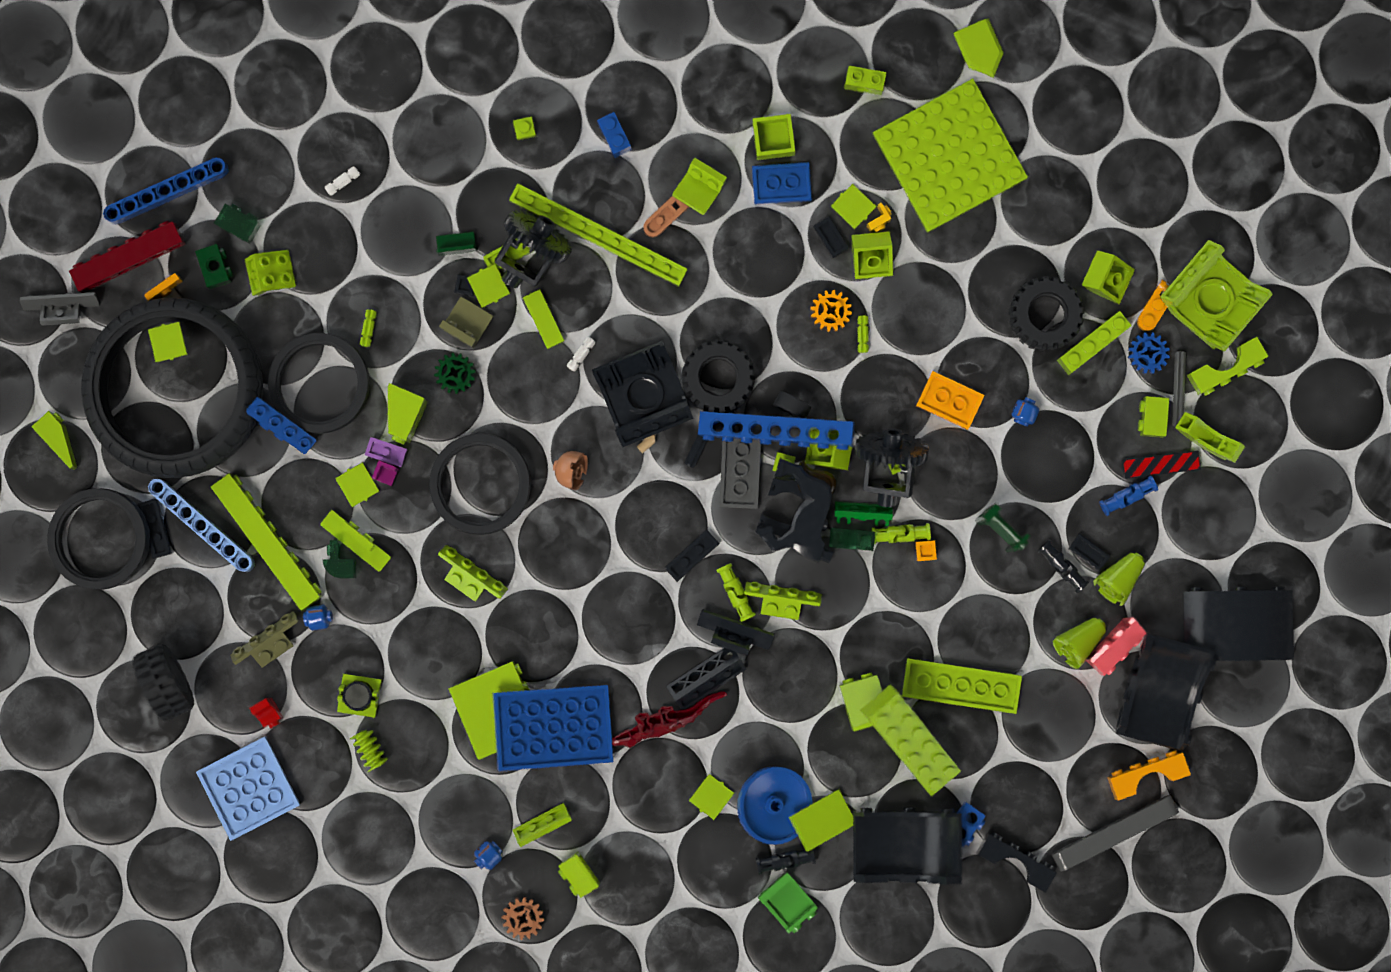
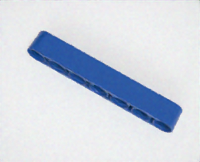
[103,158,229,225]

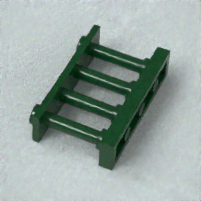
[975,503,1030,553]

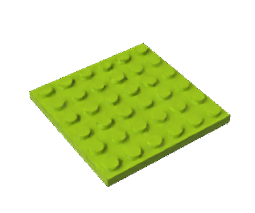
[872,78,1028,233]

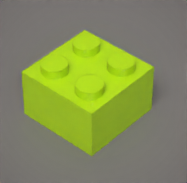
[752,114,795,160]

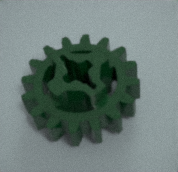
[434,352,476,395]

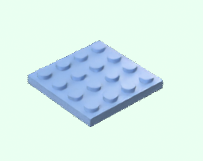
[196,736,300,841]

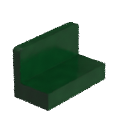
[436,232,476,256]

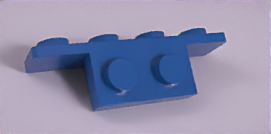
[246,397,316,454]

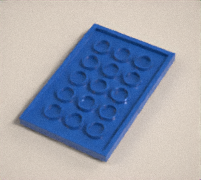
[492,685,613,771]

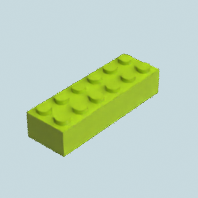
[861,685,961,796]

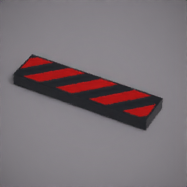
[1121,451,1201,479]

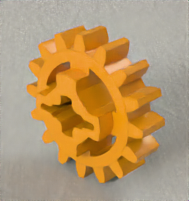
[810,290,852,332]

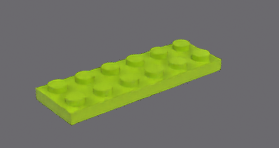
[901,658,1022,714]

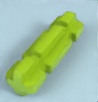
[360,309,376,347]
[858,315,868,353]

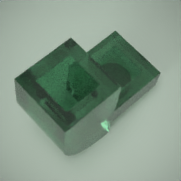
[829,528,875,551]
[322,540,356,579]

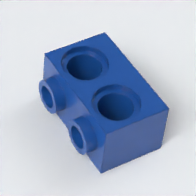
[957,802,986,848]

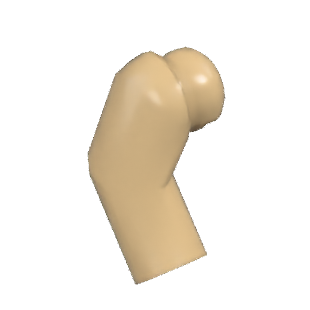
[636,434,656,453]

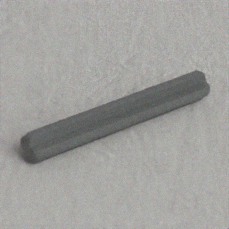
[1172,351,1186,427]

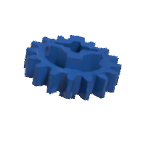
[1127,333,1170,374]

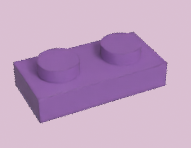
[365,437,408,468]

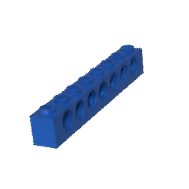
[698,411,855,450]

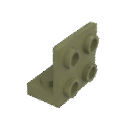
[439,297,493,349]

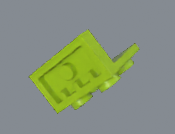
[672,158,727,215]
[245,250,296,296]

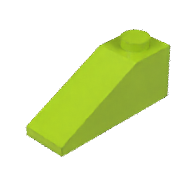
[31,411,77,470]

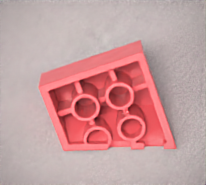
[1086,617,1147,676]

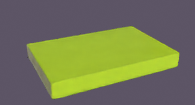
[789,790,853,851]

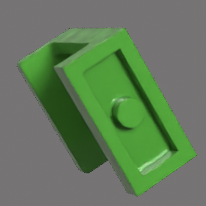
[758,871,818,933]

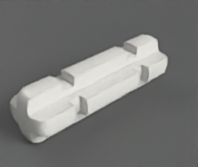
[325,166,360,195]
[567,337,595,372]

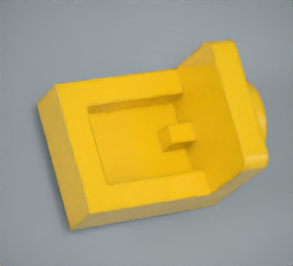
[866,202,892,233]

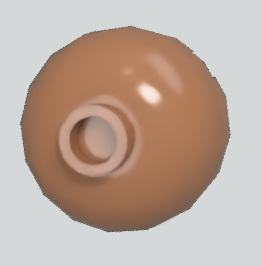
[553,451,588,490]

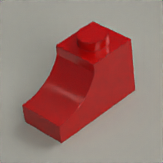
[249,698,283,729]

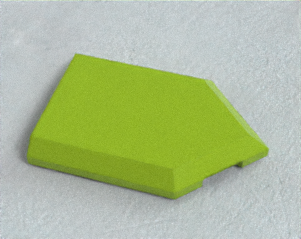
[953,19,1003,78]

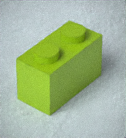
[1138,396,1169,438]

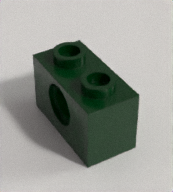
[195,244,233,290]

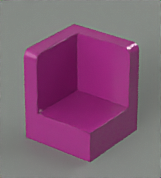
[372,461,399,486]

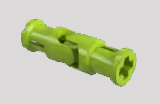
[871,523,931,544]
[716,563,756,622]

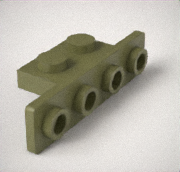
[230,611,298,668]

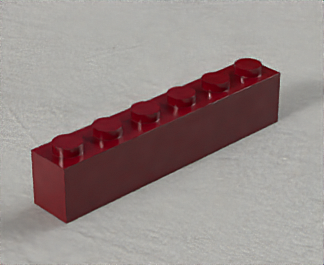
[69,221,186,293]

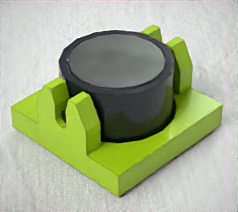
[337,674,382,718]

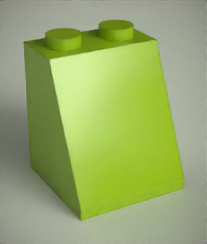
[388,383,428,445]
[839,672,882,731]

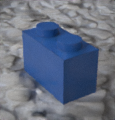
[597,112,631,158]

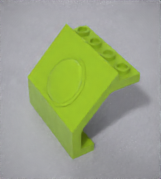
[1160,240,1273,352]

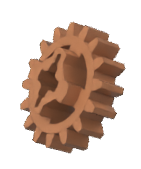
[502,897,544,940]

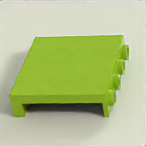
[449,661,530,760]

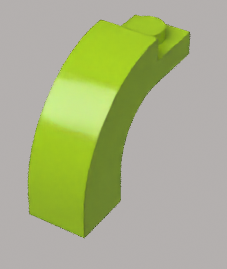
[1175,412,1245,463]

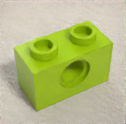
[844,66,886,95]

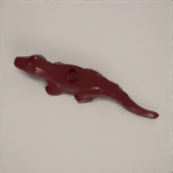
[612,691,727,748]

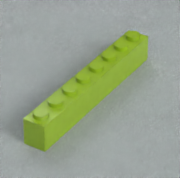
[211,473,322,611]

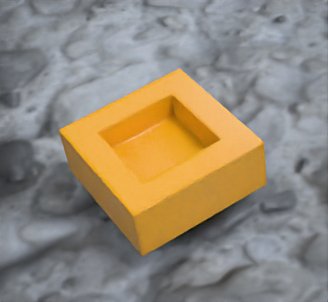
[915,541,937,561]

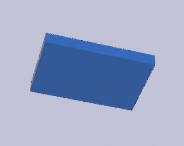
[752,162,811,205]

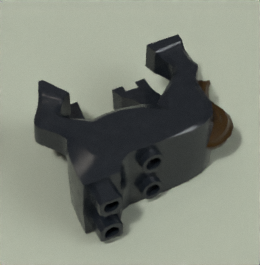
[755,458,836,563]

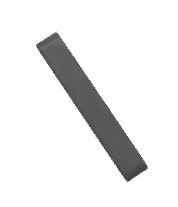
[1052,795,1179,872]

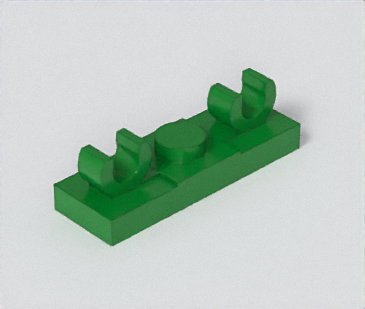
[834,502,893,526]

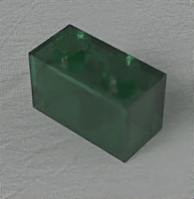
[214,203,261,244]

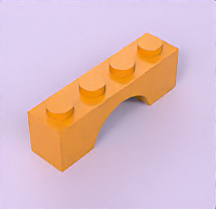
[1107,750,1191,800]

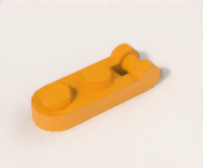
[1137,280,1169,331]

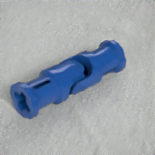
[1099,475,1158,516]

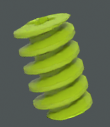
[350,730,388,773]

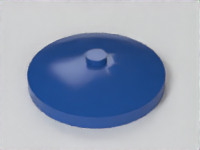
[737,766,813,845]

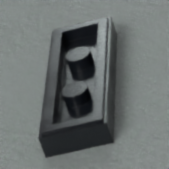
[138,499,172,559]
[665,530,720,582]

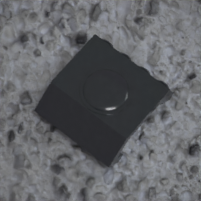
[592,341,694,447]

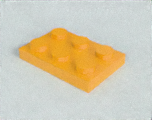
[916,371,985,430]

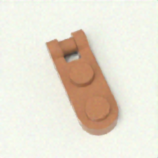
[643,196,690,238]

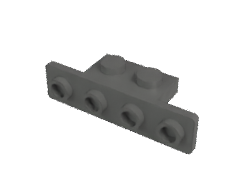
[19,292,100,326]

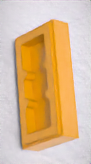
[144,273,183,301]

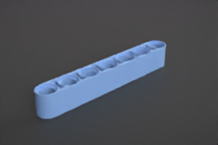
[148,479,255,572]

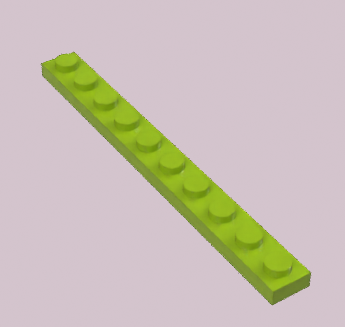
[509,183,688,287]

